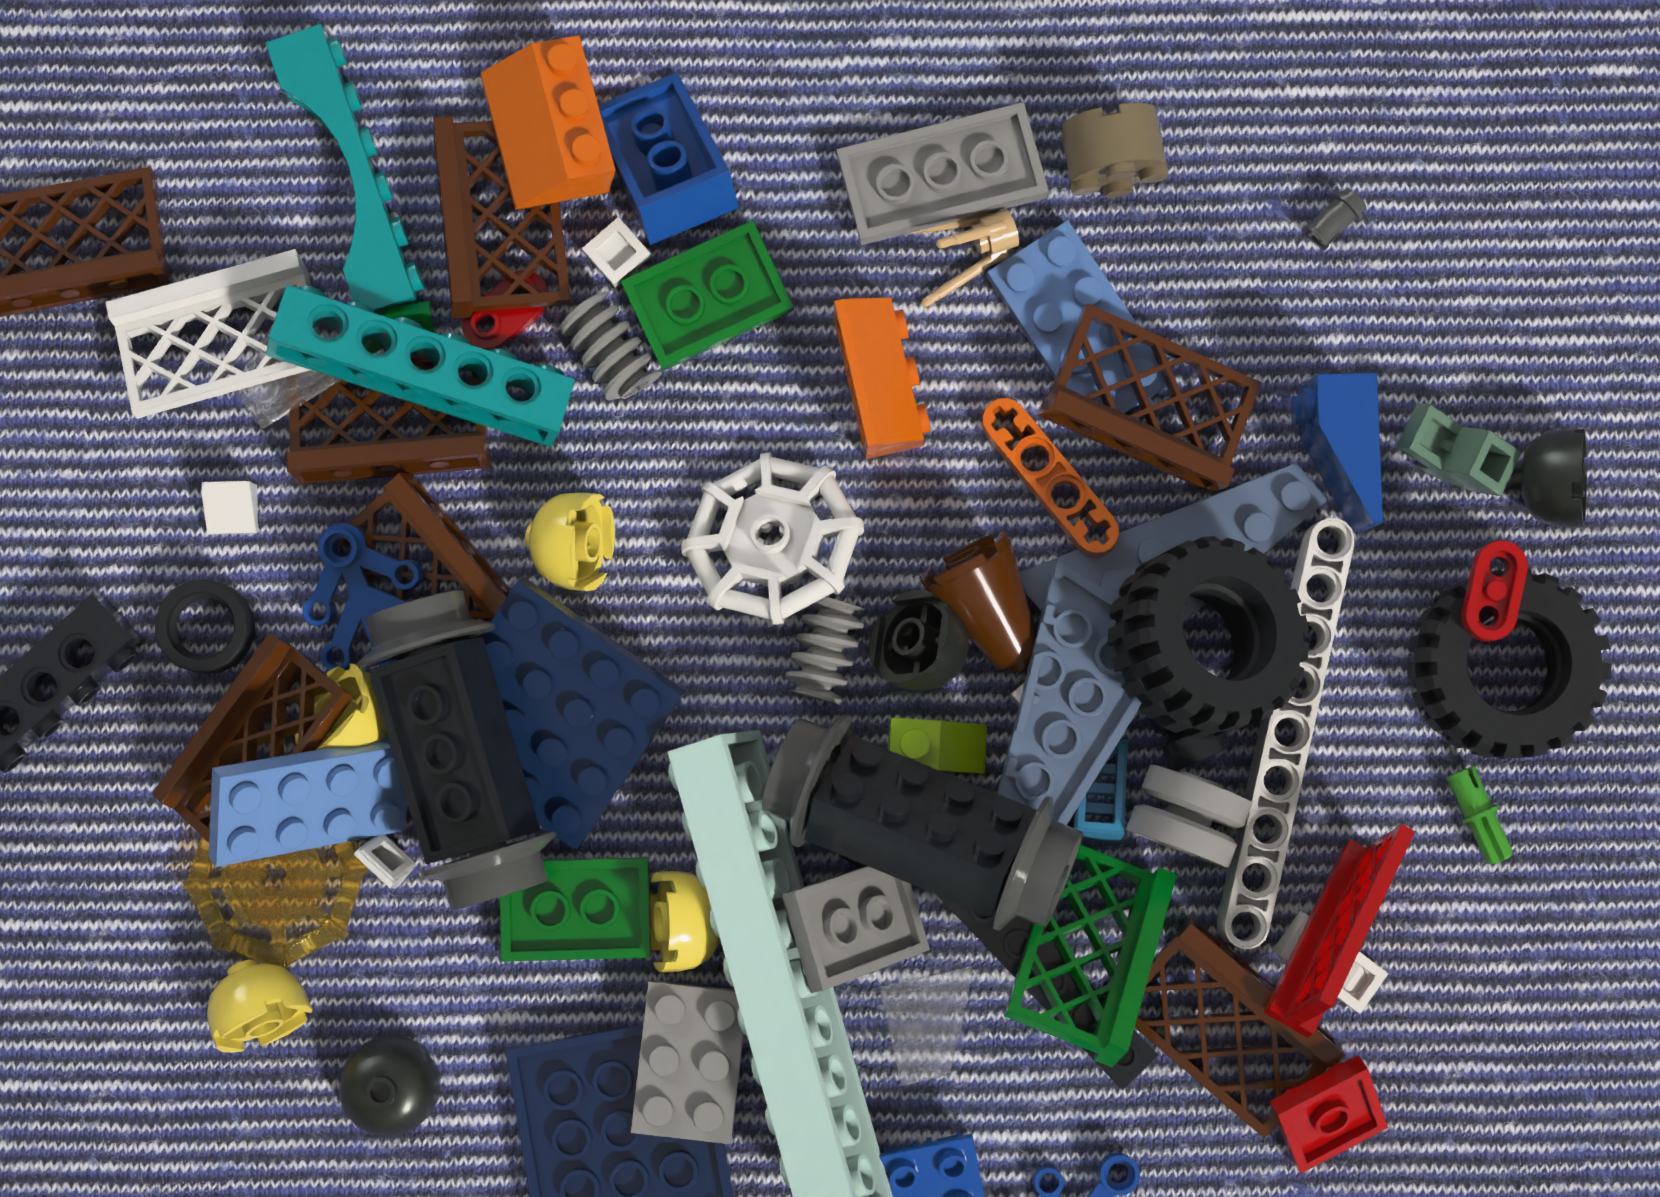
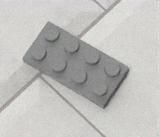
[836,102,1049,245]

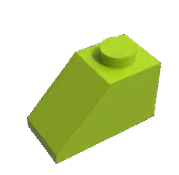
[888,718,987,774]

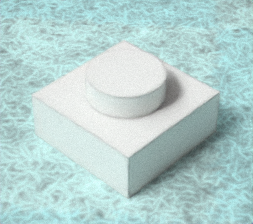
[582,217,651,288]

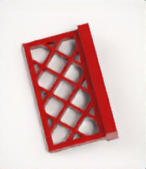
[1263,824,1415,1038]

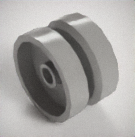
[1126,764,1253,869]

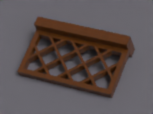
[433,116,571,319]
[0,167,173,317]
[1037,303,1261,493]
[287,356,492,485]
[338,473,511,620]
[152,632,354,842]
[1135,915,1345,1139]

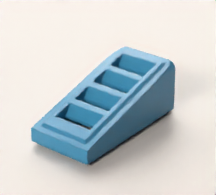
[1072,739,1128,843]

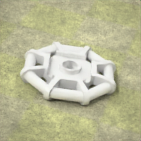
[681,452,864,625]

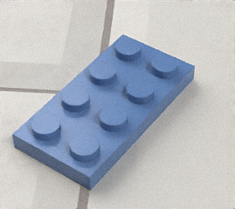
[986,220,1167,414]
[209,738,407,867]

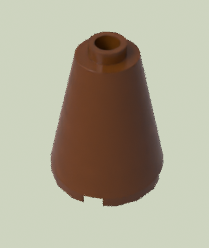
[919,531,1036,674]

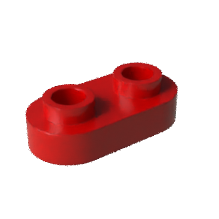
[462,270,549,351]
[1461,541,1528,642]

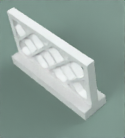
[105,249,320,419]

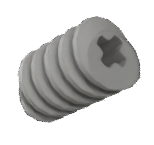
[560,291,662,400]
[785,597,865,704]

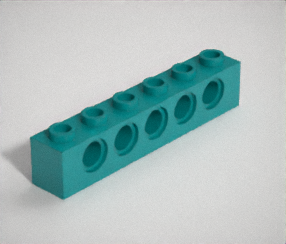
[266,285,575,447]

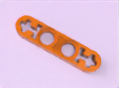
[982,398,1119,558]

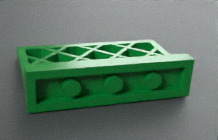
[1004,844,1177,1067]

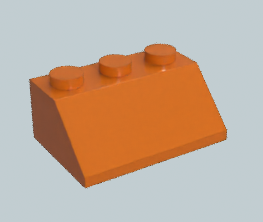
[480,35,616,210]
[833,298,931,459]

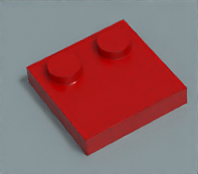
[1269,1055,1388,1174]

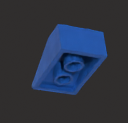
[598,72,739,245]
[1291,373,1383,533]

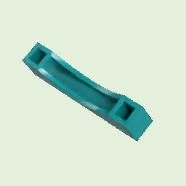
[265,24,425,315]

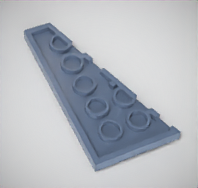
[1020,463,1328,623]
[997,560,1142,825]

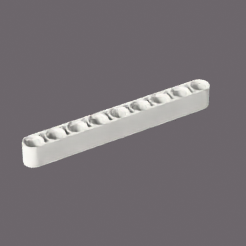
[1217,518,1355,949]

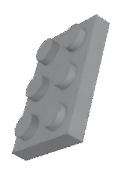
[782,866,930,993]
[631,980,744,1144]

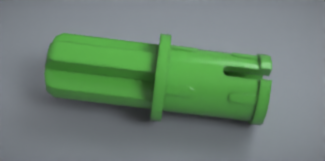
[1446,765,1513,865]

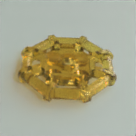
[182,824,369,970]

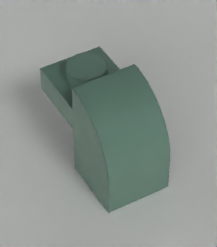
[1397,403,1521,496]

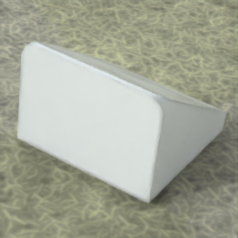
[201,481,258,535]
[353,835,416,889]

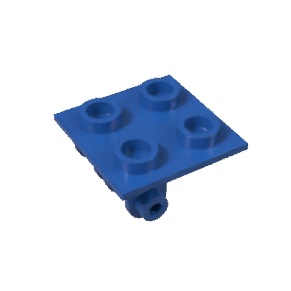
[879,1131,985,1197]

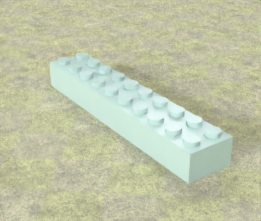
[667,730,893,1197]

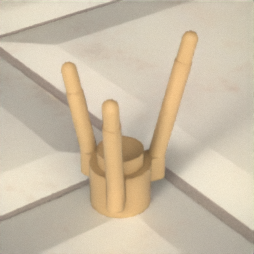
[909,209,1019,307]

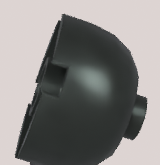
[1512,429,1587,527]
[869,590,969,692]
[339,1035,441,1136]

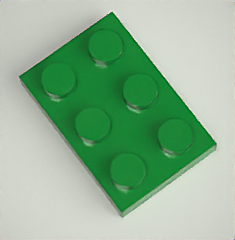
[621,220,794,371]
[500,857,652,962]

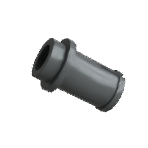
[1303,188,1367,250]

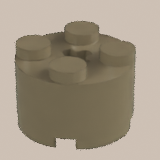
[1062,103,1169,198]

